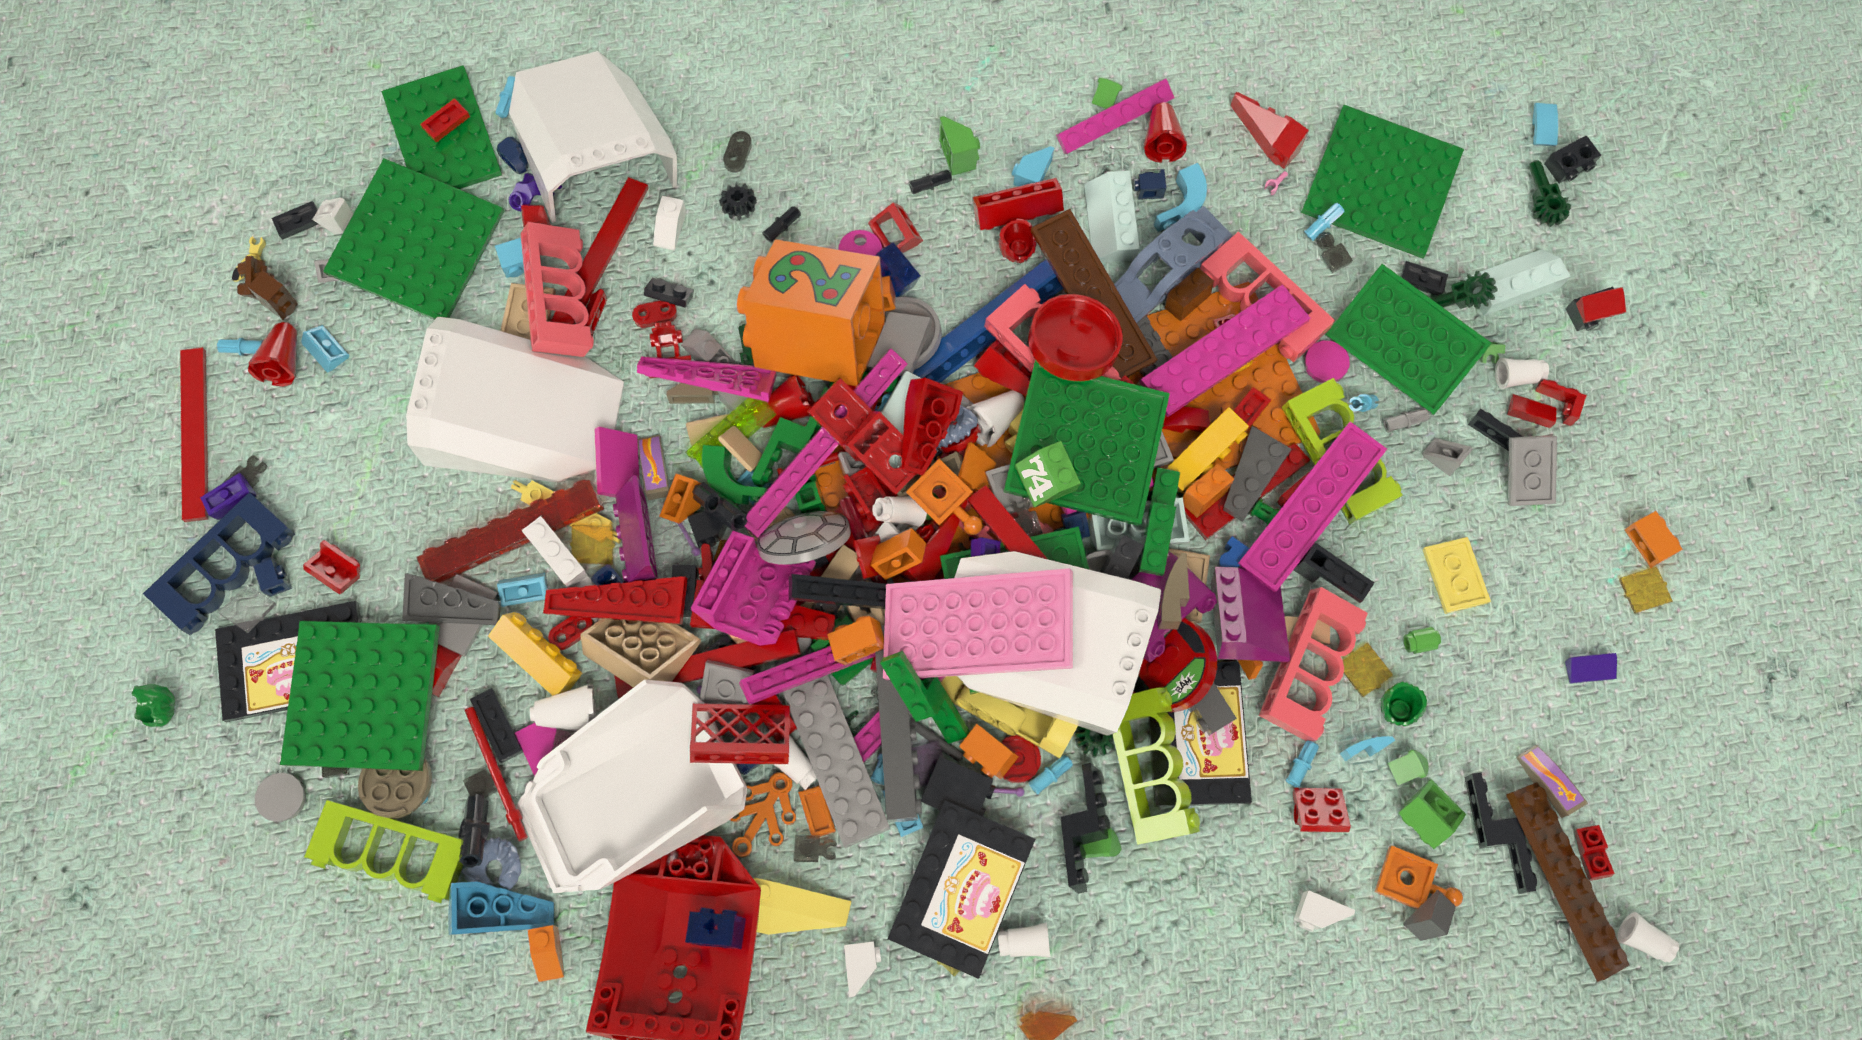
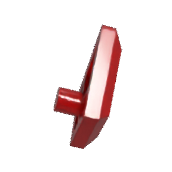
[521,204,551,227]

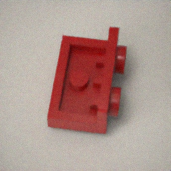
[842,467,887,520]
[303,540,360,595]

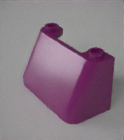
[1131,551,1217,663]

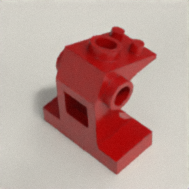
[649,321,692,378]

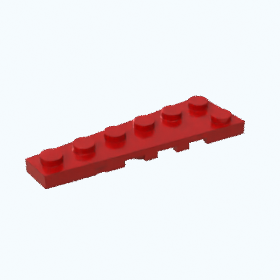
[1184,443,1310,541]
[543,576,688,625]
[690,580,836,640]

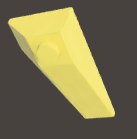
[754,878,851,935]

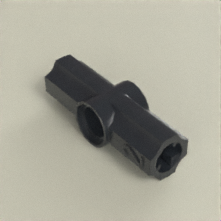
[692,482,748,532]
[458,794,490,868]

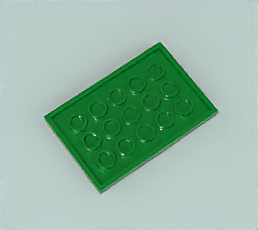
[381,65,502,189]
[1325,264,1492,416]

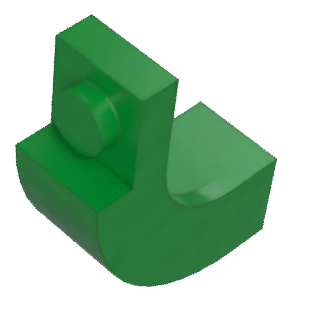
[702,445,768,505]

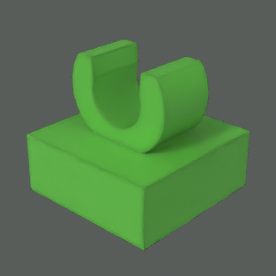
[1480,342,1506,364]

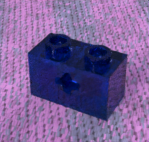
[875,242,921,297]
[685,908,746,949]

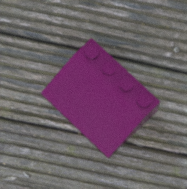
[613,475,658,583]
[1211,567,1290,662]

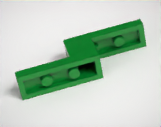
[751,387,828,487]
[1139,467,1180,576]
[880,651,970,744]

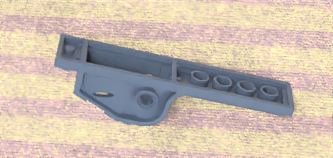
[1114,206,1233,323]

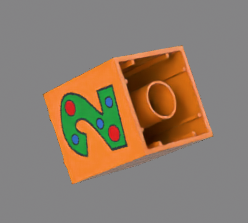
[737,239,885,386]

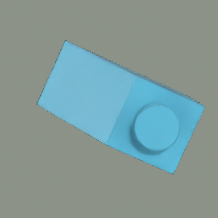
[1012,146,1055,186]
[495,238,524,278]

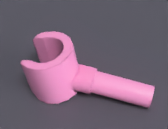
[1264,171,1288,195]

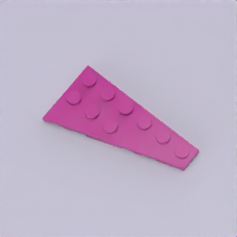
[637,356,777,402]

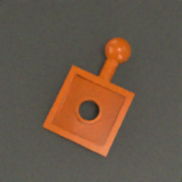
[906,459,982,535]
[1375,846,1463,909]

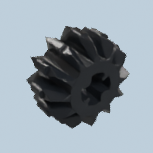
[719,182,757,221]

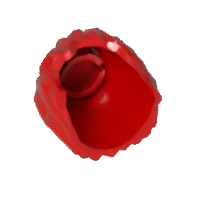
[999,219,1037,264]

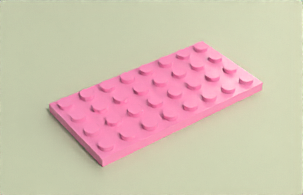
[883,568,1073,680]

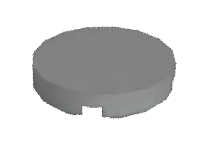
[255,773,306,822]

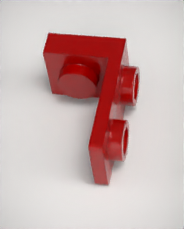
[1535,379,1587,426]

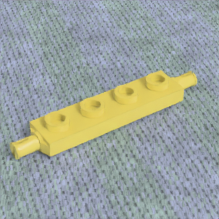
[511,480,621,544]

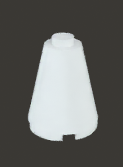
[966,390,1025,447]
[530,684,597,731]

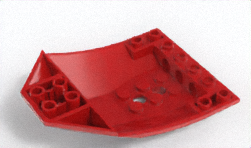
[586,835,761,1040]

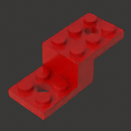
[807,378,916,495]

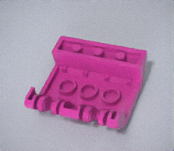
[691,531,816,646]

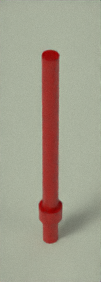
[465,707,528,842]

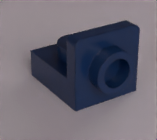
[1061,511,1090,540]

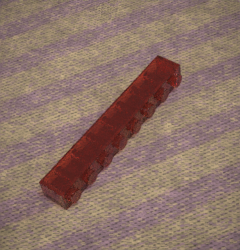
[416,480,605,583]

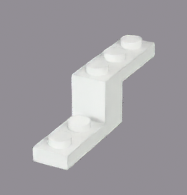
[522,516,600,623]

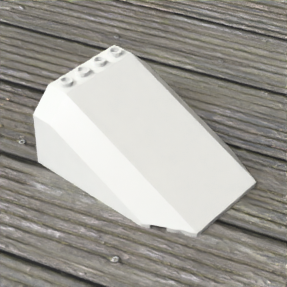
[509,51,677,222]
[406,317,624,483]
[955,551,1161,735]
[516,680,747,893]

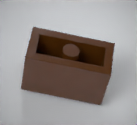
[1165,268,1214,321]
[248,270,298,320]

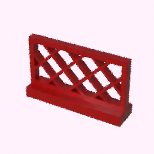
[690,703,790,764]

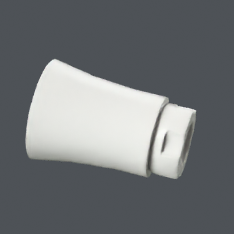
[1495,358,1549,389]
[872,496,927,527]
[773,736,817,790]
[1617,912,1679,963]
[998,922,1050,958]

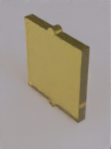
[569,525,616,565]
[1619,566,1673,614]
[1343,642,1393,698]

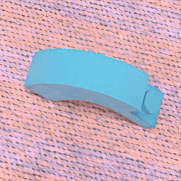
[1154,163,1207,232]

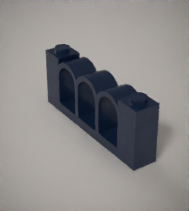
[143,492,295,636]

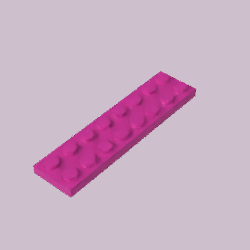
[1140,284,1310,417]
[1238,422,1387,593]

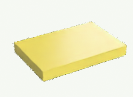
[1422,537,1491,614]

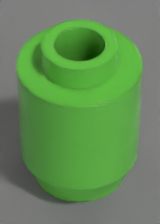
[1403,627,1441,654]

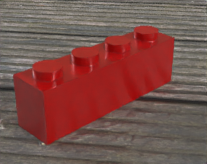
[972,178,1064,230]

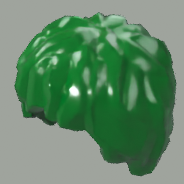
[1380,682,1427,727]
[131,684,176,727]

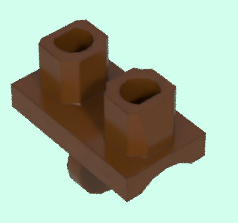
[237,256,274,301]

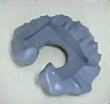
[936,405,978,449]
[462,837,521,890]

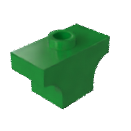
[795,474,827,513]

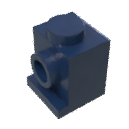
[1133,169,1167,200]
[253,557,292,597]

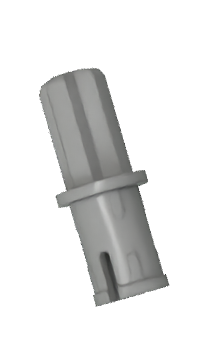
[1383,408,1430,433]

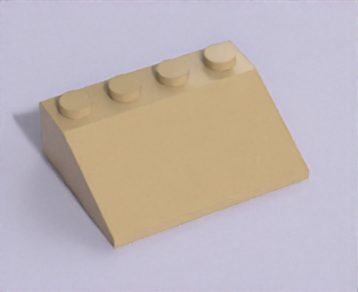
[581,619,701,688]

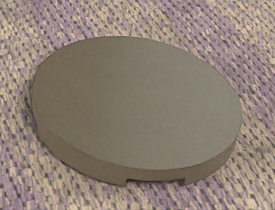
[358,757,432,819]

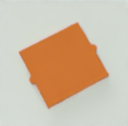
[958,442,996,492]

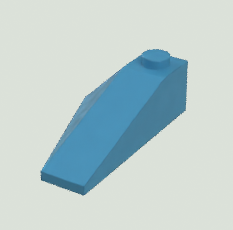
[448,882,554,935]

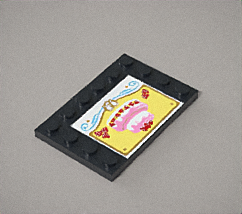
[215,601,361,723]
[1148,661,1252,807]
[888,800,1035,979]

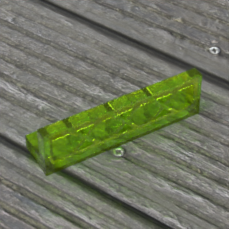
[685,397,776,468]

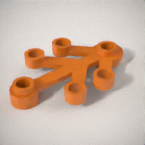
[730,772,796,858]

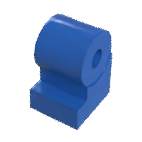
[1217,536,1250,568]

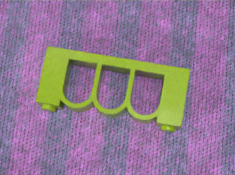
[1281,378,1403,525]
[1113,687,1200,845]
[304,800,463,904]

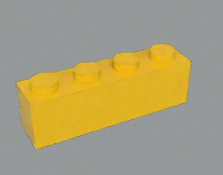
[1166,407,1249,493]
[488,612,582,696]

